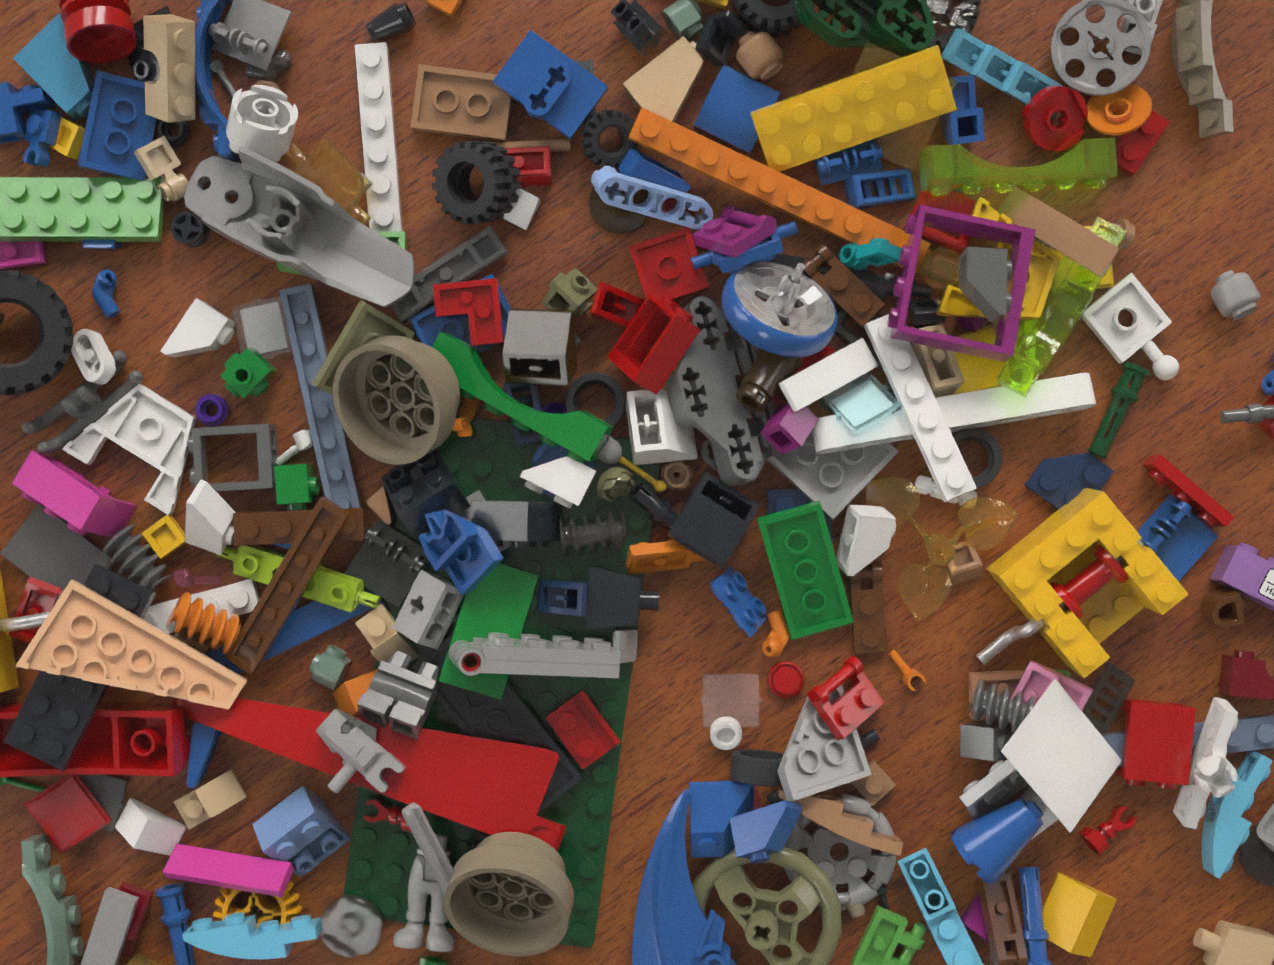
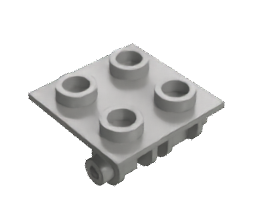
[209,0,292,71]

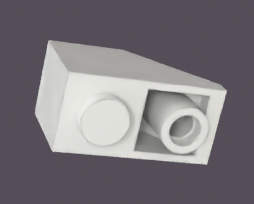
[520,456,597,509]

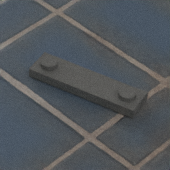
[390,226,508,323]

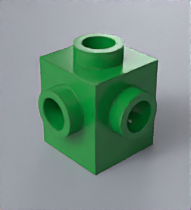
[220,348,277,398]

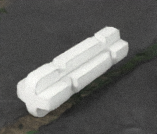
[914,475,977,508]

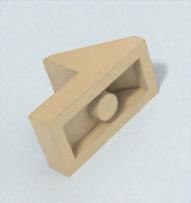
[355,604,420,663]
[174,769,247,830]

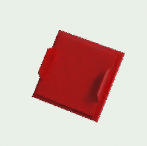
[24,775,113,855]

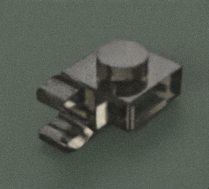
[927,0,979,32]

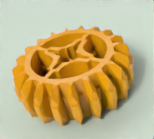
[213,882,302,928]

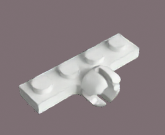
[1173,697,1238,829]

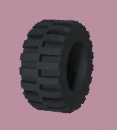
[0,270,74,395]

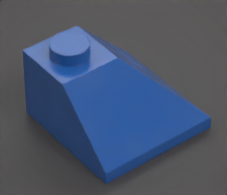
[689,781,754,858]

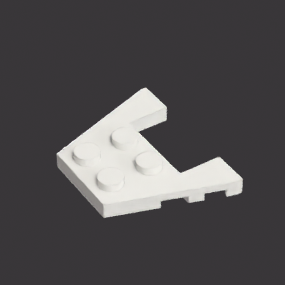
[62,384,197,515]

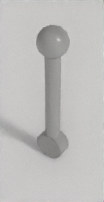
[210,60,236,98]

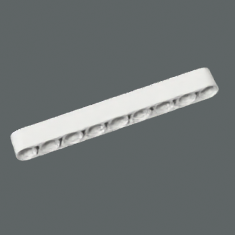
[812,373,1096,454]

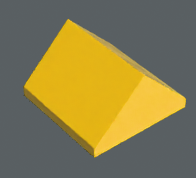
[1042,872,1117,957]

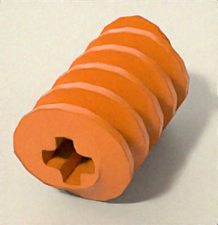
[166,592,241,655]

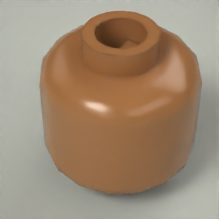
[736,31,784,81]

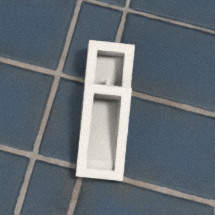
[779,338,878,412]

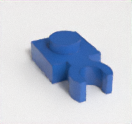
[23,109,62,167]

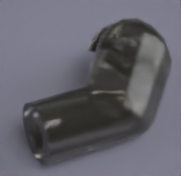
[246,50,292,82]

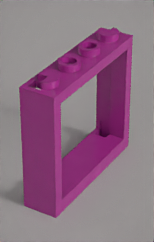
[887,205,1036,362]

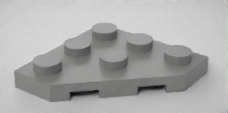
[767,432,899,521]
[777,685,872,802]

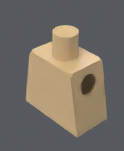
[1193,920,1274,965]

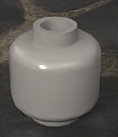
[1210,270,1260,320]

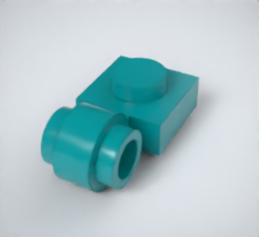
[839,238,902,271]

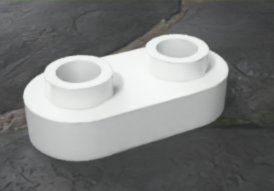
[71,329,116,385]

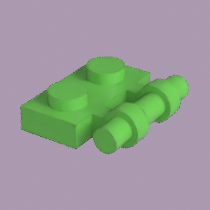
[851,905,927,965]

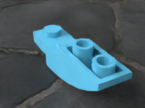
[1201,750,1273,879]
[897,848,983,965]
[182,912,323,959]

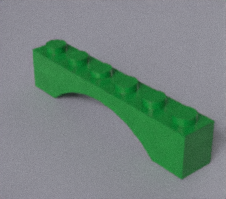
[432,332,614,464]

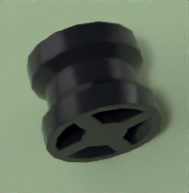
[171,212,209,247]

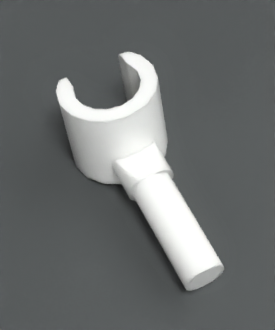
[276,430,314,466]

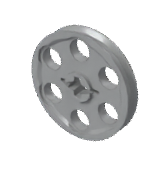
[1051,0,1151,96]

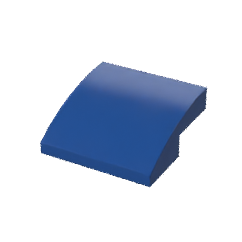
[694,65,781,153]

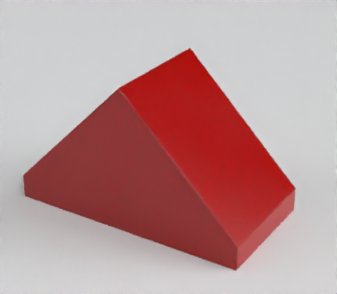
[590,282,645,328]

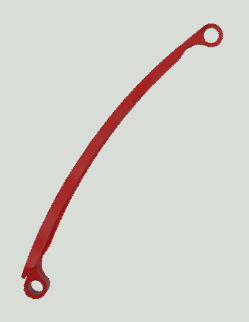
[171,697,567,852]

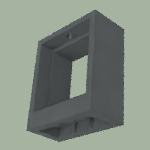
[188,424,279,492]

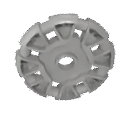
[784,794,897,906]

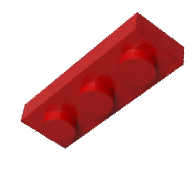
[1143,454,1234,527]

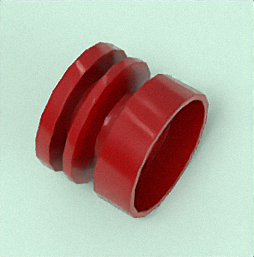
[58,0,137,63]

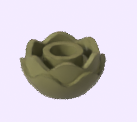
[597,467,635,502]

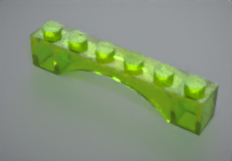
[918,138,1118,196]

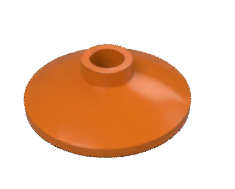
[1087,84,1152,135]

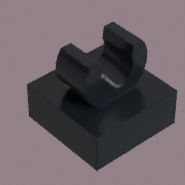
[908,298,946,329]

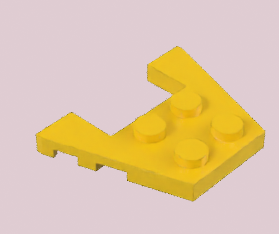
[936,197,1060,320]

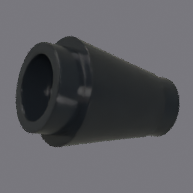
[366,2,416,41]

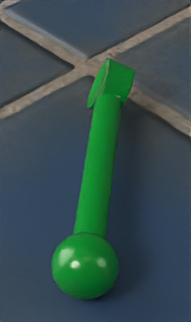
[0,777,46,793]

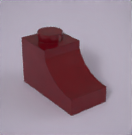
[1219,650,1274,700]

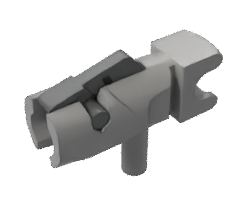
[316,709,406,794]

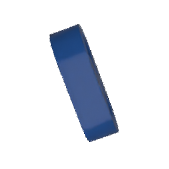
[523,60,572,119]

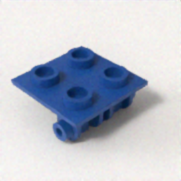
[815,139,883,186]
[1137,494,1218,582]
[709,565,767,637]

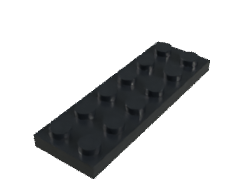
[4,564,156,771]
[412,634,583,814]

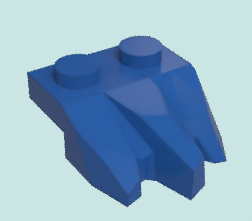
[418,509,504,596]

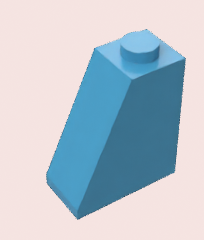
[13,13,94,121]

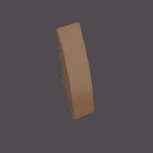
[997,186,1121,278]
[777,786,903,856]

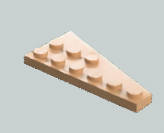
[15,579,247,709]

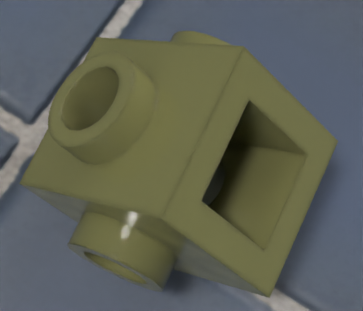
[541,267,597,317]

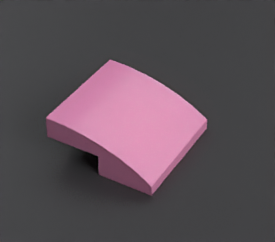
[1011,660,1093,711]

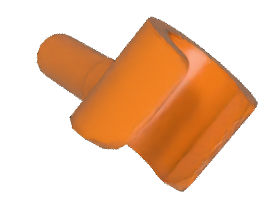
[888,649,926,691]

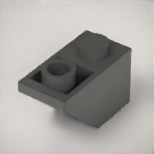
[959,247,1012,322]
[960,722,1013,761]

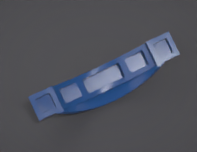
[195,0,239,162]

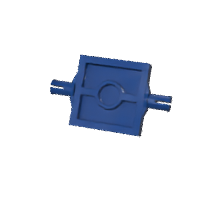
[690,221,798,273]

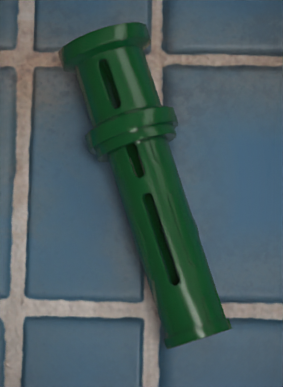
[1087,362,1151,459]

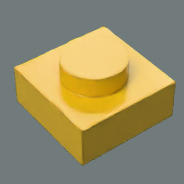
[49,117,85,160]
[142,514,185,559]

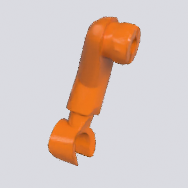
[452,397,480,437]

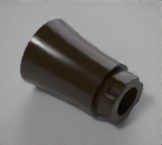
[736,349,802,412]

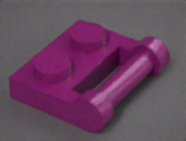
[692,205,777,258]

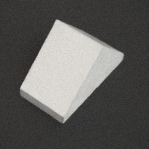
[115,797,187,856]

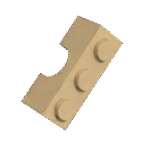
[143,14,196,123]

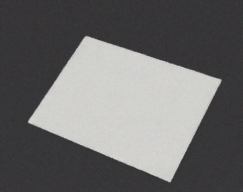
[1001,679,1122,833]

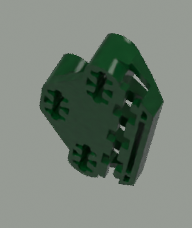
[793,0,936,57]

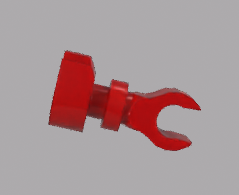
[363,798,411,832]
[1078,805,1137,856]

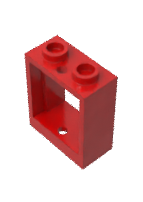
[607,293,701,395]

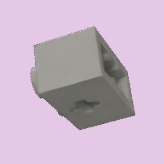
[392,570,464,650]

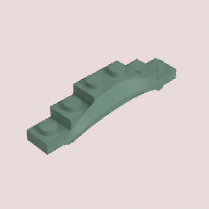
[21,834,84,965]

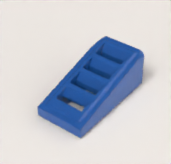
[618,148,690,192]
[844,168,916,210]
[186,722,222,788]

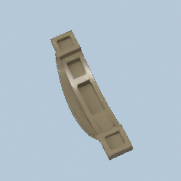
[1171,0,1234,139]

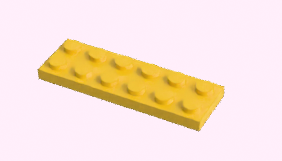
[751,45,957,172]

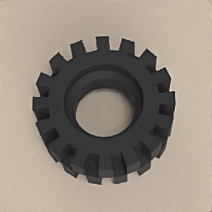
[580,109,640,170]

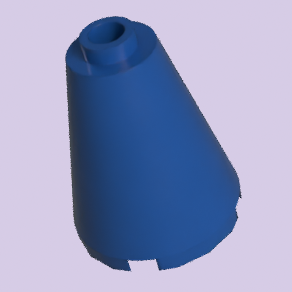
[951,798,1044,885]

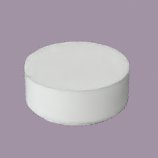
[710,716,742,750]

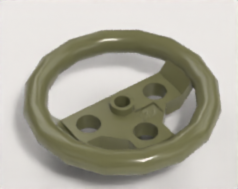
[693,846,842,965]

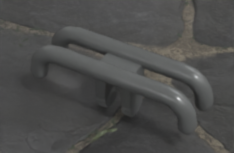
[22,350,144,454]

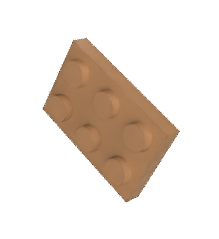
[410,64,512,142]

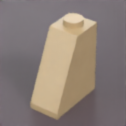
[623,36,704,123]

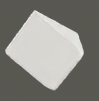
[502,189,541,231]

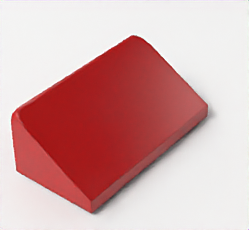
[505,146,552,187]

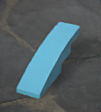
[941,28,1063,119]

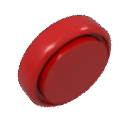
[768,661,805,698]

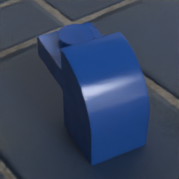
[940,75,985,145]
[0,81,55,145]

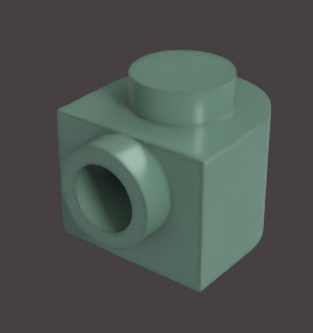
[662,0,703,40]
[309,645,352,691]

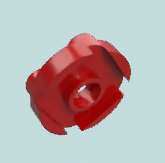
[1022,85,1088,151]

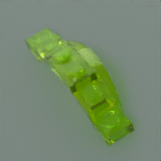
[997,217,1127,398]

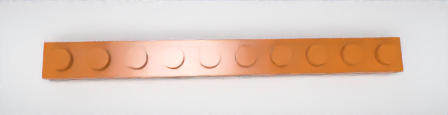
[628,107,931,273]

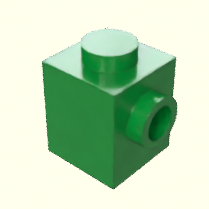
[274,464,320,510]

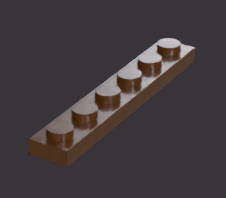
[225,496,351,675]

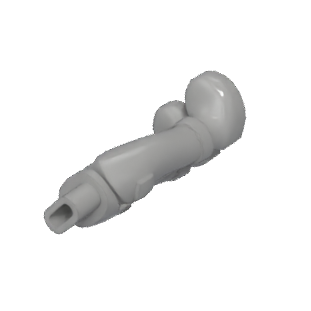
[393,834,454,952]

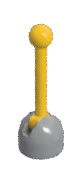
[597,436,666,493]

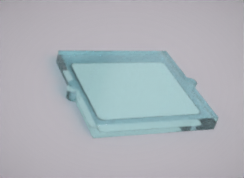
[823,371,902,435]

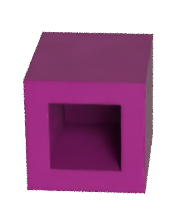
[760,402,819,455]

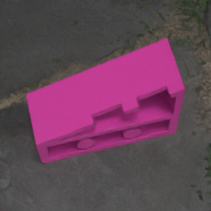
[12,450,137,538]

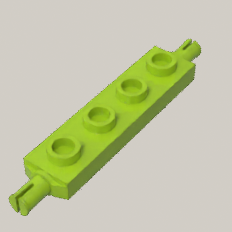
[216,545,381,613]

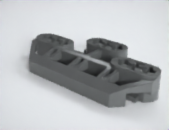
[666,297,777,486]

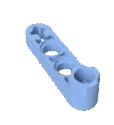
[591,166,713,229]

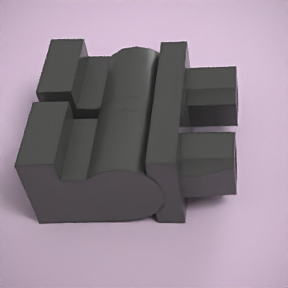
[357,651,439,739]

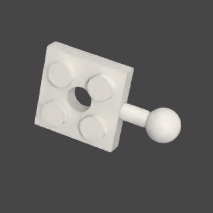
[1079,273,1179,380]

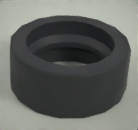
[565,372,626,427]
[952,428,1002,488]
[730,749,784,786]

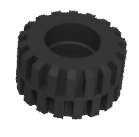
[733,0,802,38]
[432,141,521,224]

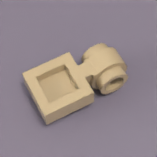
[134,136,188,202]

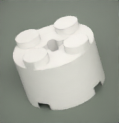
[226,85,298,162]

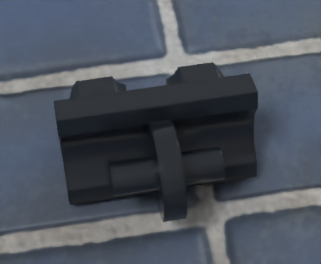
[611,0,667,57]

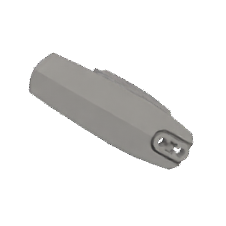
[184,147,415,308]

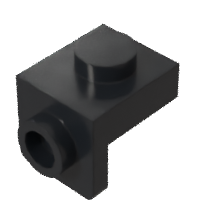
[695,10,748,67]

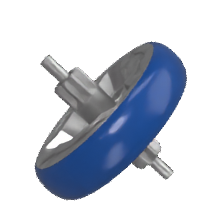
[721,261,838,357]

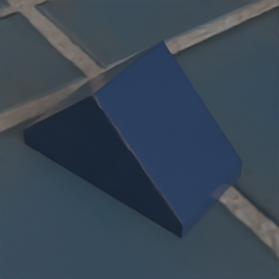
[537,580,588,617]

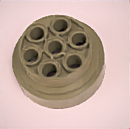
[333,336,460,465]
[444,832,574,956]

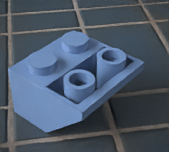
[252,785,351,878]

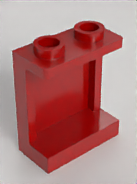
[1116,698,1196,789]

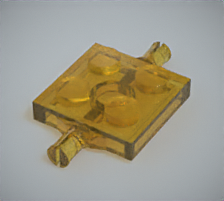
[285,139,373,225]

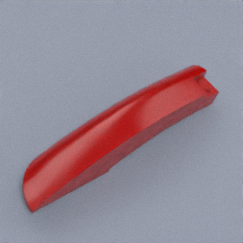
[0,702,191,778]

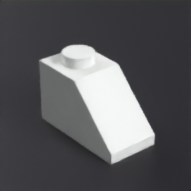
[160,298,236,358]
[185,480,236,555]
[836,504,896,576]

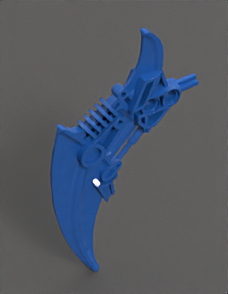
[632,789,738,965]

